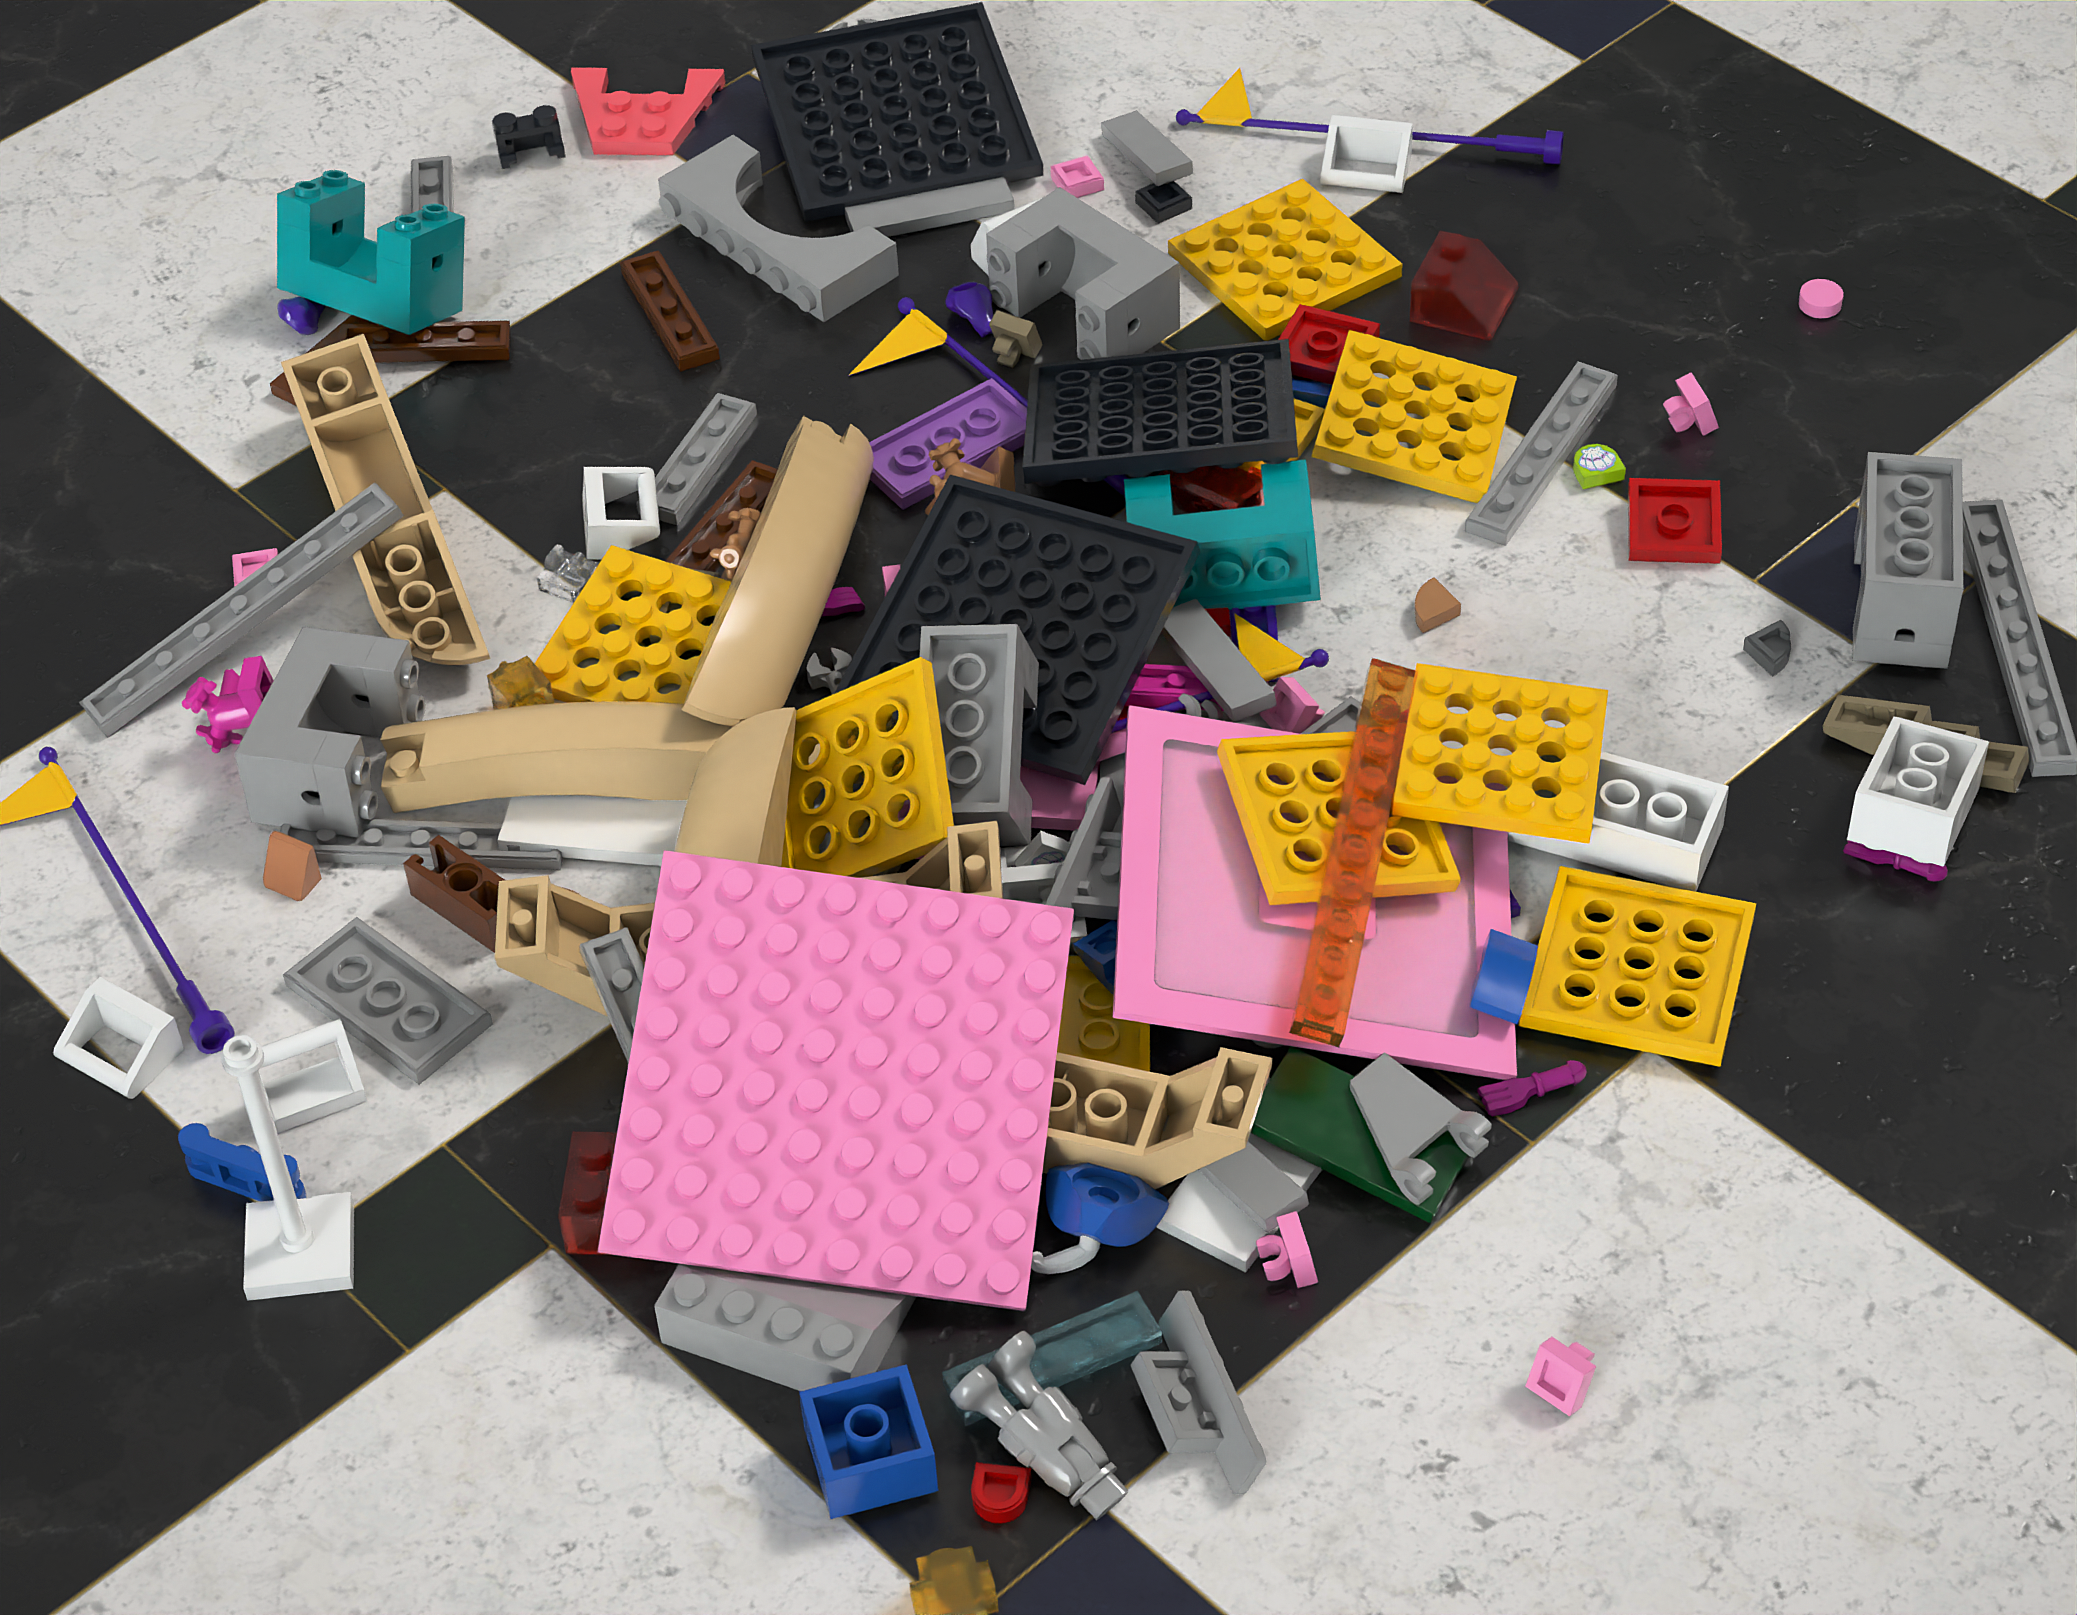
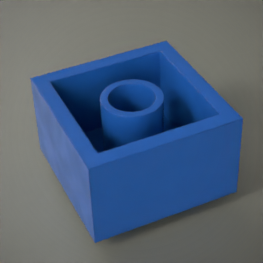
[799,1364,938,1519]

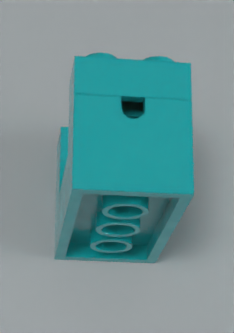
[277,170,465,335]
[1124,460,1321,610]

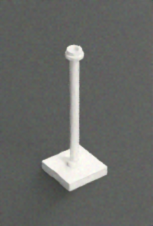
[221,1035,354,1301]

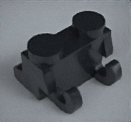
[492,105,566,169]

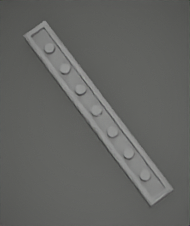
[79,482,404,738]
[1963,500,2077,777]

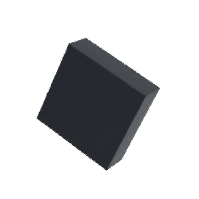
[1135,181,1192,224]

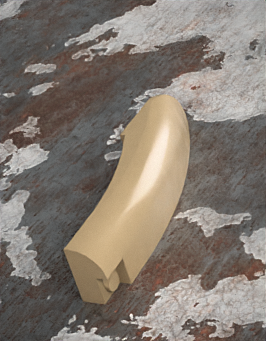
[281,334,490,665]
[682,416,874,726]
[380,701,865,813]
[674,707,797,867]

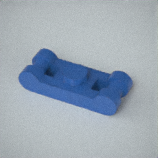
[178,1123,307,1202]

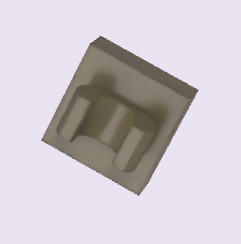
[989,310,1043,368]

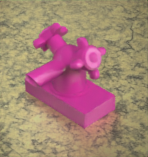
[182,656,274,753]

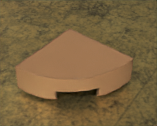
[1415,577,1461,633]

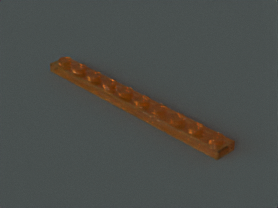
[1289,658,1418,1047]

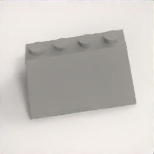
[654,1264,917,1391]

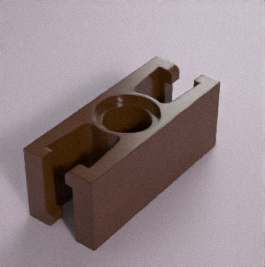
[403,835,505,953]

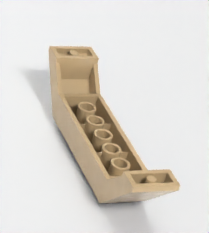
[495,821,1003,1017]
[1042,1047,1272,1189]

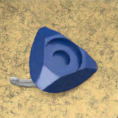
[1031,1163,1169,1274]

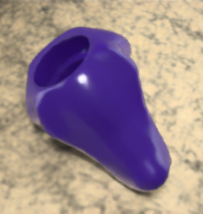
[945,282,994,338]
[277,297,326,335]

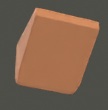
[263,831,322,901]

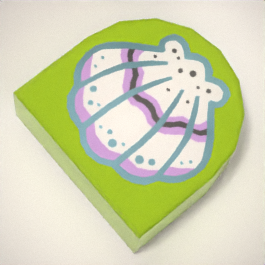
[1573,444,1626,489]

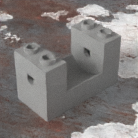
[986,187,1180,360]
[1852,452,1963,669]
[920,624,1039,846]
[235,627,425,838]

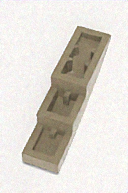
[1823,695,2029,793]

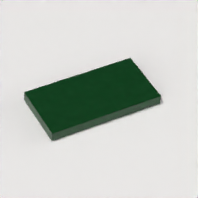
[1250,1046,1469,1223]

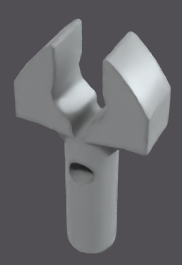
[806,648,852,695]

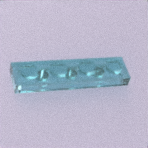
[942,1291,1162,1426]

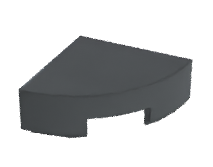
[1743,620,1791,677]

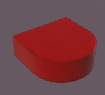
[971,1462,1032,1523]

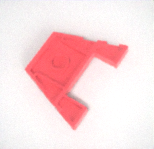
[571,68,725,155]

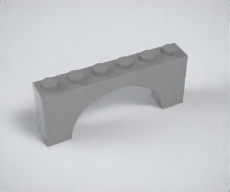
[658,135,899,322]

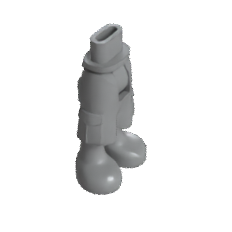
[949,1331,1129,1520]

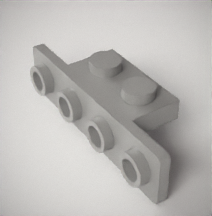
[1041,777,1121,923]
[1130,1291,1266,1494]

